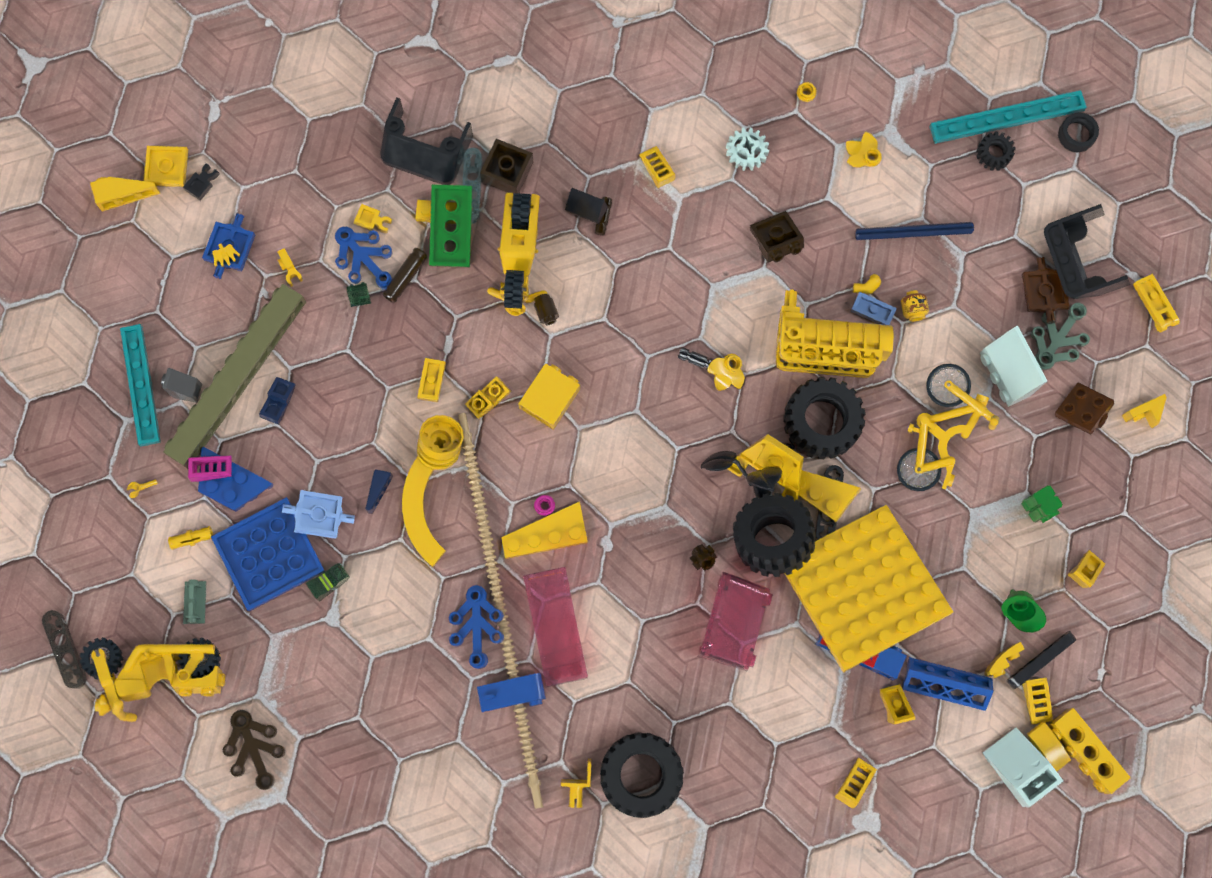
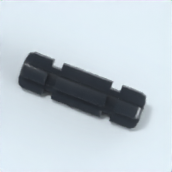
[678,347,713,370]

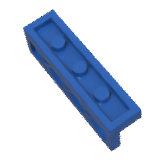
[902,657,994,711]

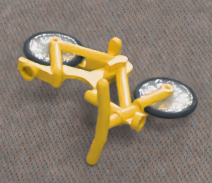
[897,364,999,491]

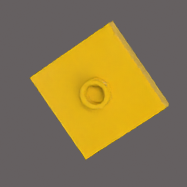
[143,146,188,187]

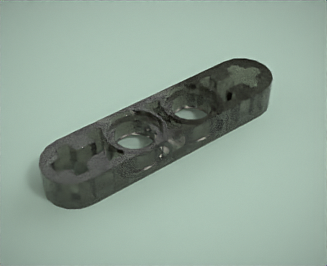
[42,610,86,689]

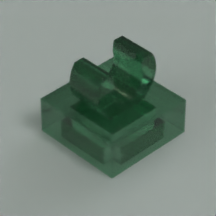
[347,282,371,307]

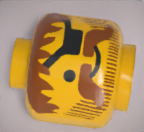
[901,290,929,322]

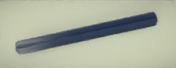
[855,222,974,240]

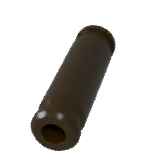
[383,248,427,303]

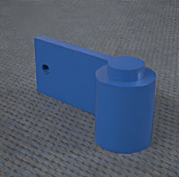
[477,673,546,712]

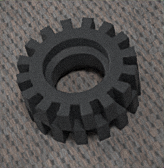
[976,132,1016,171]

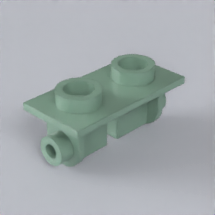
[183,580,207,624]

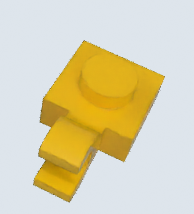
[277,248,303,287]

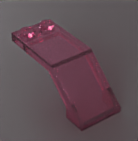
[523,567,588,687]

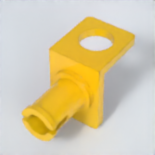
[561,758,591,808]

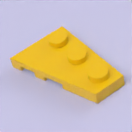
[798,470,861,522]

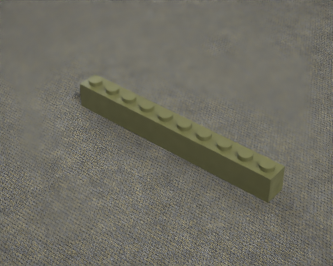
[163,284,306,469]

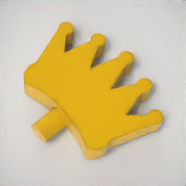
[213,243,240,267]

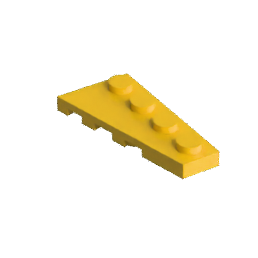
[501,501,588,559]

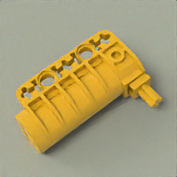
[775,289,894,378]

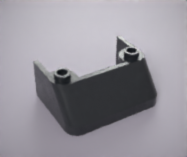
[380,97,473,185]
[1044,204,1130,299]

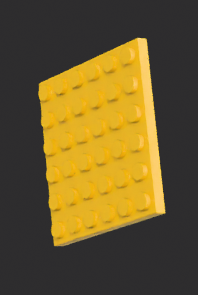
[784,504,954,673]

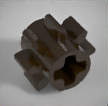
[690,544,717,571]

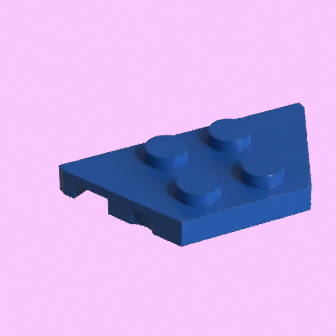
[198,447,274,512]

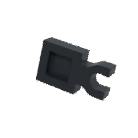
[183,163,219,201]

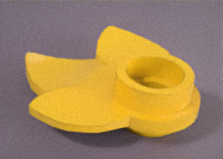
[846,132,882,168]
[707,354,745,391]

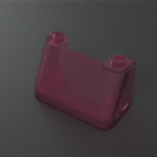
[698,572,773,671]

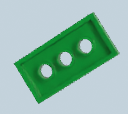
[429,184,473,267]

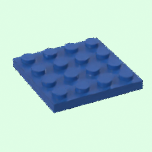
[211,497,325,612]

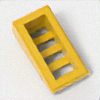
[639,146,676,188]
[1022,678,1053,724]
[835,757,877,809]

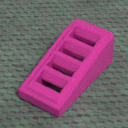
[188,455,232,482]

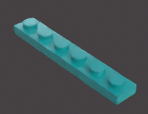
[120,324,161,447]

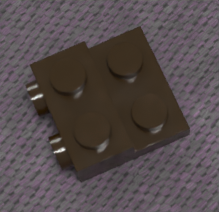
[750,211,804,263]

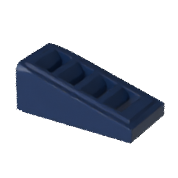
[365,469,393,514]

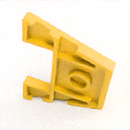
[728,434,804,501]

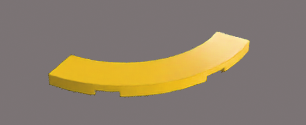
[402,456,446,567]

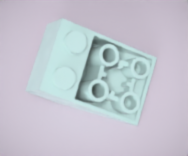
[982,728,1063,807]

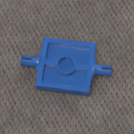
[202,213,255,279]

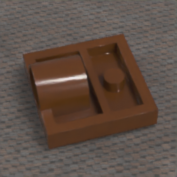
[1055,382,1114,435]

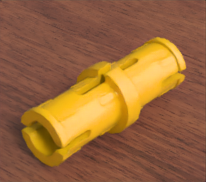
[168,526,213,550]

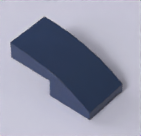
[259,377,296,425]

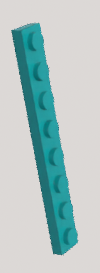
[929,90,1087,144]

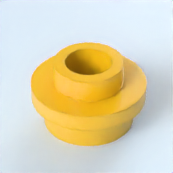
[797,82,816,102]

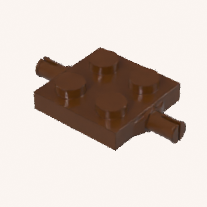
[1022,257,1070,324]

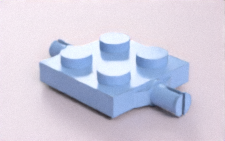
[282,490,355,539]

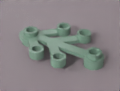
[1031,303,1090,370]

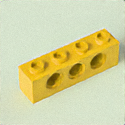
[1048,708,1131,794]

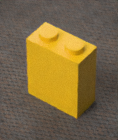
[518,363,580,430]

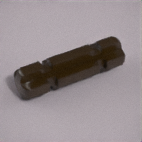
[595,197,612,236]

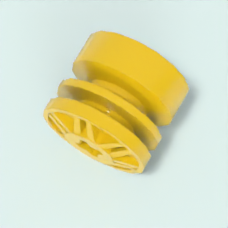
[416,415,464,470]

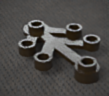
[222,710,285,790]

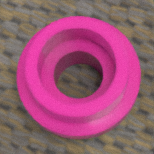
[534,495,555,516]

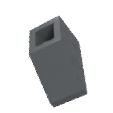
[161,368,202,403]

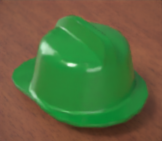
[1001,589,1046,633]

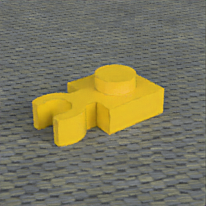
[354,203,392,233]

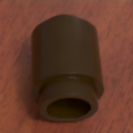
[534,294,559,325]

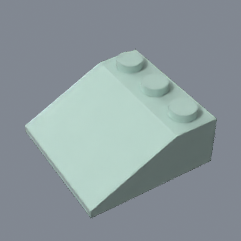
[980,326,1047,407]

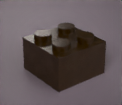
[480,138,534,195]

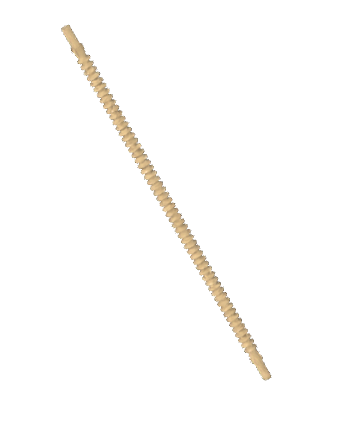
[458,413,543,809]

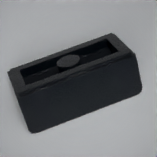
[565,188,608,224]

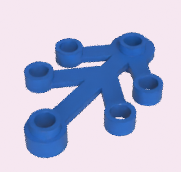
[335,226,393,289]
[449,585,504,669]

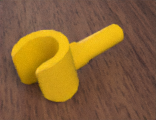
[127,479,158,498]

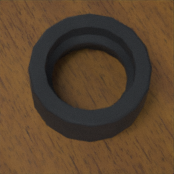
[1058,112,1099,153]

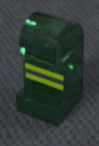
[306,563,350,601]

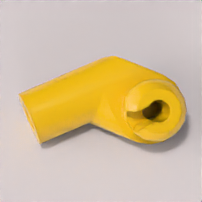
[853,274,881,294]

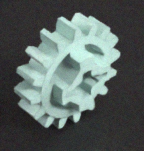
[726,128,769,171]

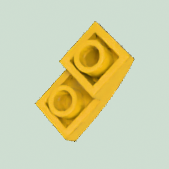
[465,376,512,419]
[984,642,1025,678]
[1027,722,1071,772]

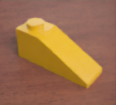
[90,177,160,212]

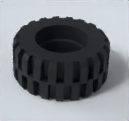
[783,377,866,459]
[733,493,816,577]
[600,732,684,818]

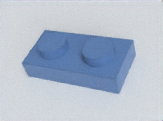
[850,292,897,325]

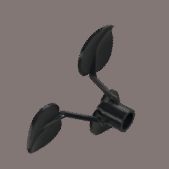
[701,443,795,498]

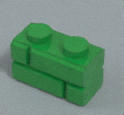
[1021,485,1063,523]

